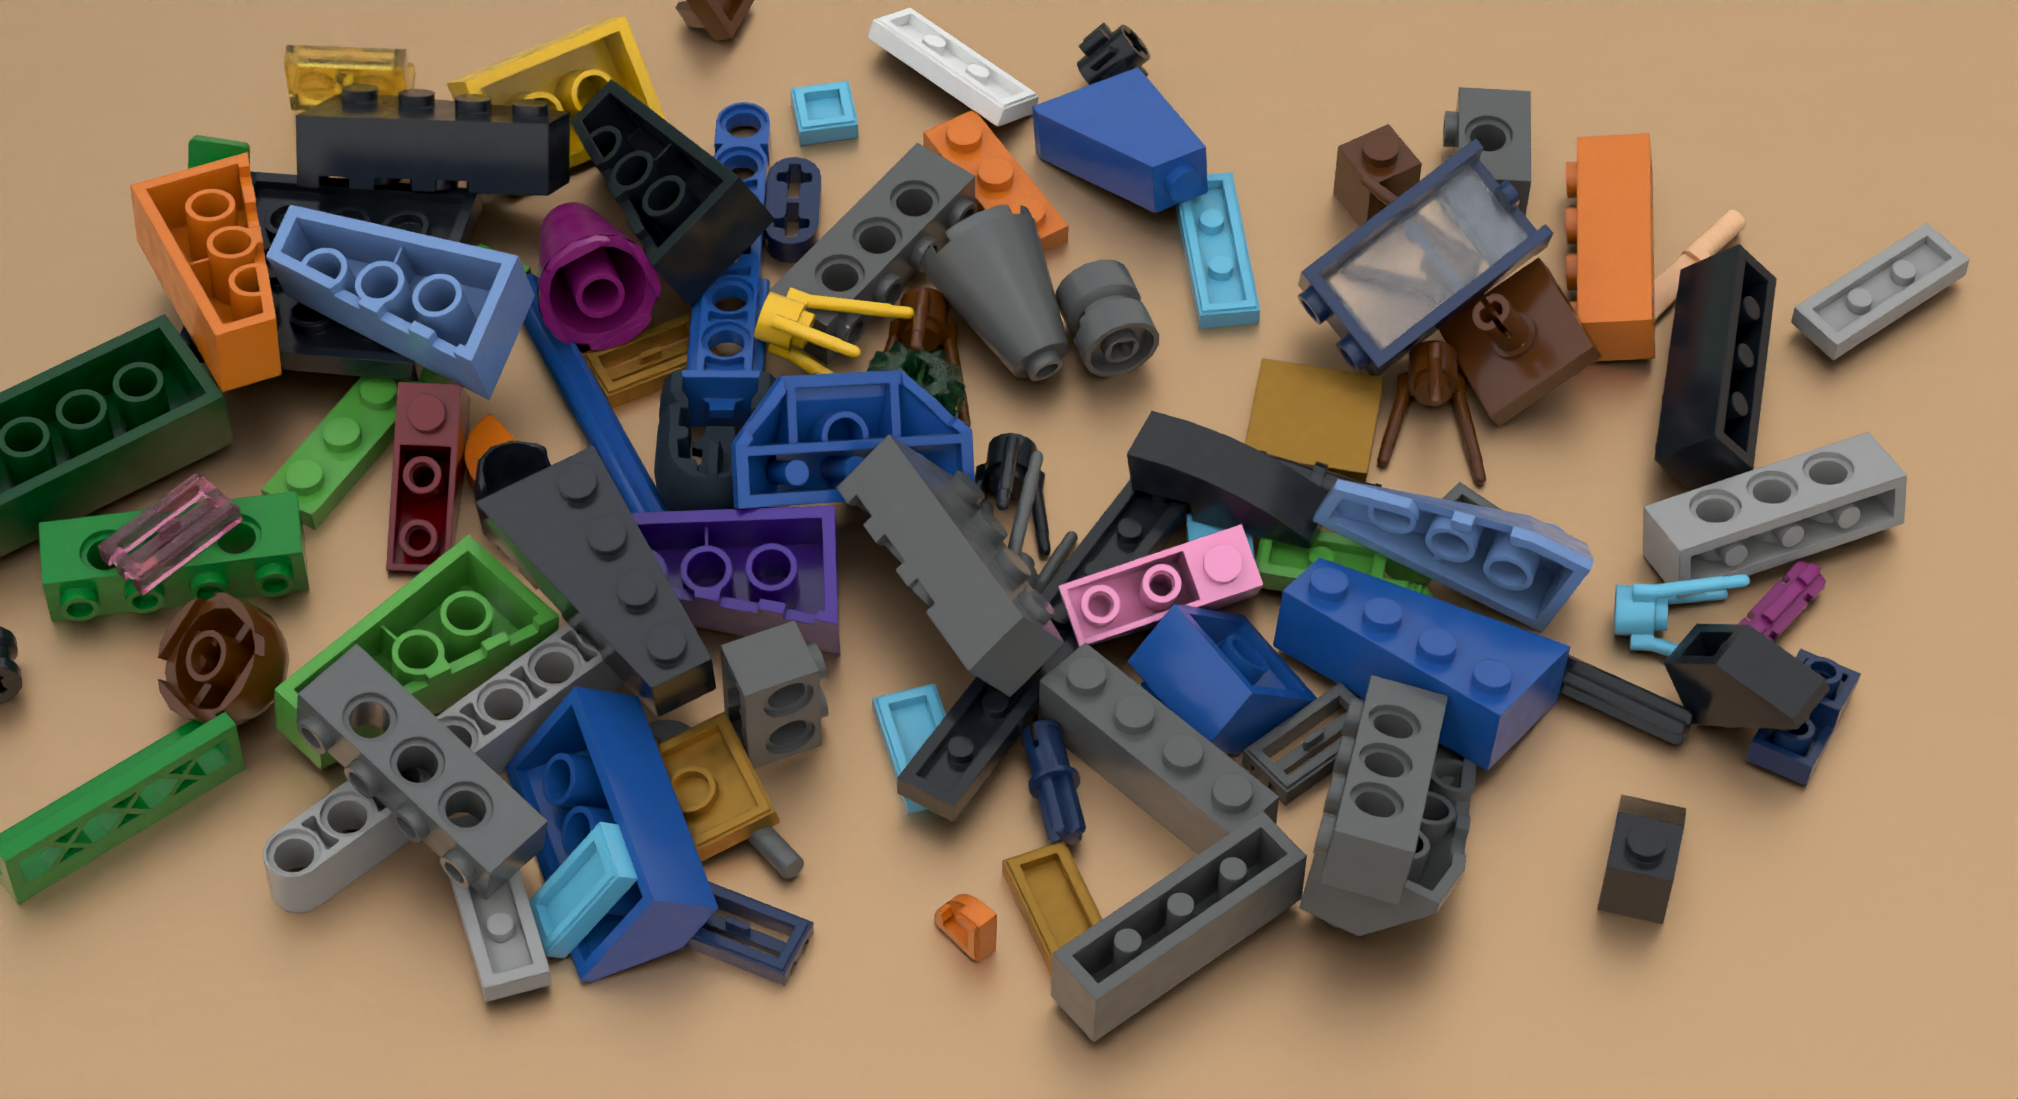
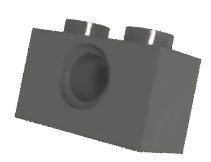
[1443,87,1531,216]

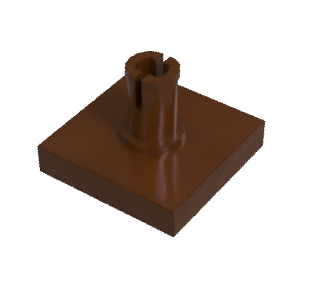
[1439,257,1602,426]

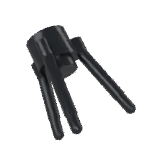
[975,433,1051,556]

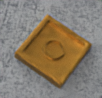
[1245,358,1384,482]
[657,711,780,862]

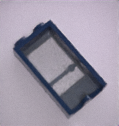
[1298,138,1554,376]

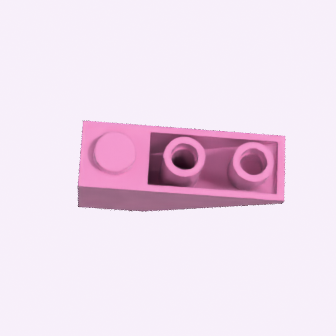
[1058,524,1263,647]

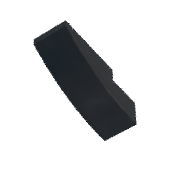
[1127,411,1328,549]

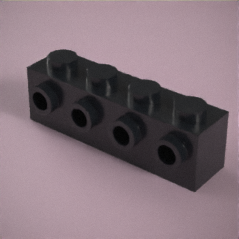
[1654,244,1777,491]

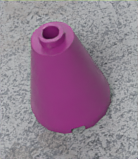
[537,202,661,350]

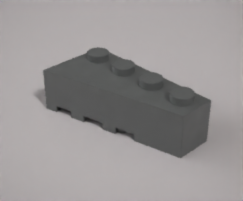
[836,434,1064,697]

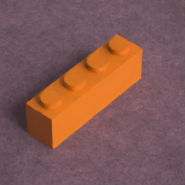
[1566,133,1656,361]

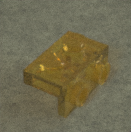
[283,45,416,111]

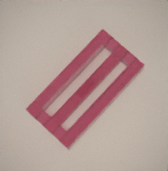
[98,471,242,595]

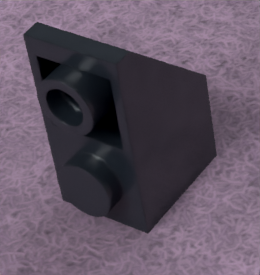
[1664,623,1830,731]

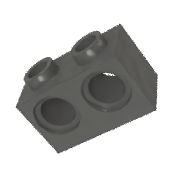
[720,620,829,768]

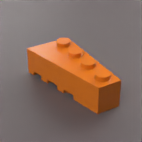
[130,152,282,392]

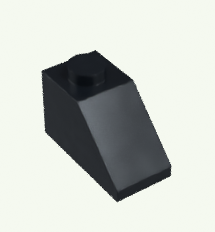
[1597,794,1686,924]

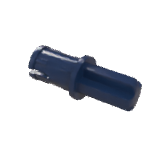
[1020,720,1086,845]

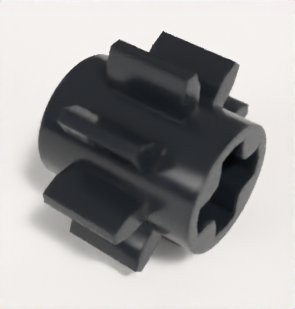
[1077,23,1150,85]

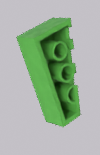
[275,534,559,769]

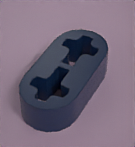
[765,157,822,264]

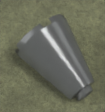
[921,205,1069,381]

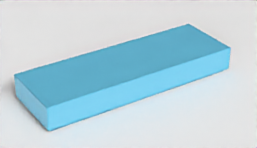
[1175,172,1260,329]

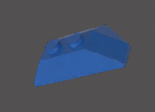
[731,370,975,509]

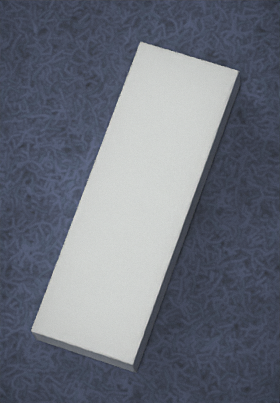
[867,8,1039,127]

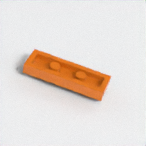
[923,110,1069,252]

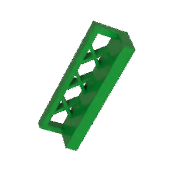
[0,712,246,905]

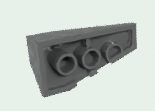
[1299,742,1477,936]

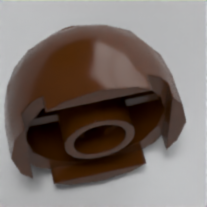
[158,593,289,726]

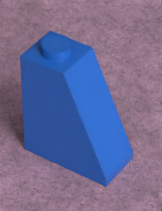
[1032,67,1208,213]

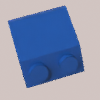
[1127,604,1317,755]

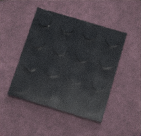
[180,171,483,381]

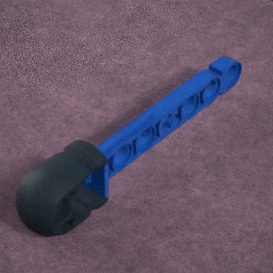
[654,102,776,511]

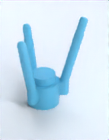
[1614,574,1750,656]

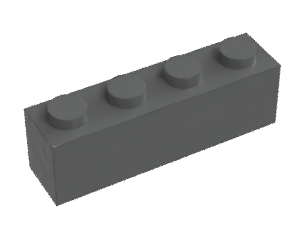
[1038,642,1279,855]
[1051,811,1307,1042]

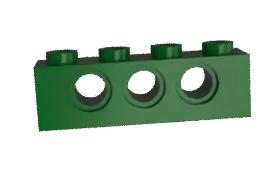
[39,491,309,622]

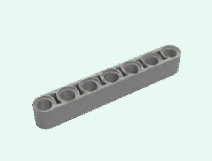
[263,623,625,913]

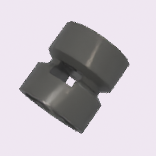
[1055,260,1159,377]

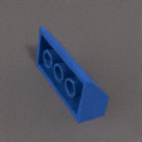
[505,686,718,982]

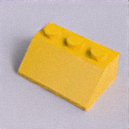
[446,16,667,168]

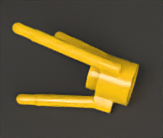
[754,287,914,374]

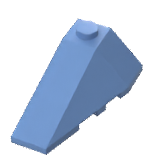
[1313,479,1594,633]

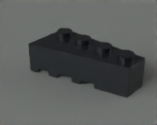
[570,79,775,307]
[296,84,570,196]
[475,446,716,718]

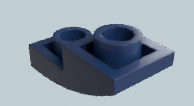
[1746,649,1861,786]

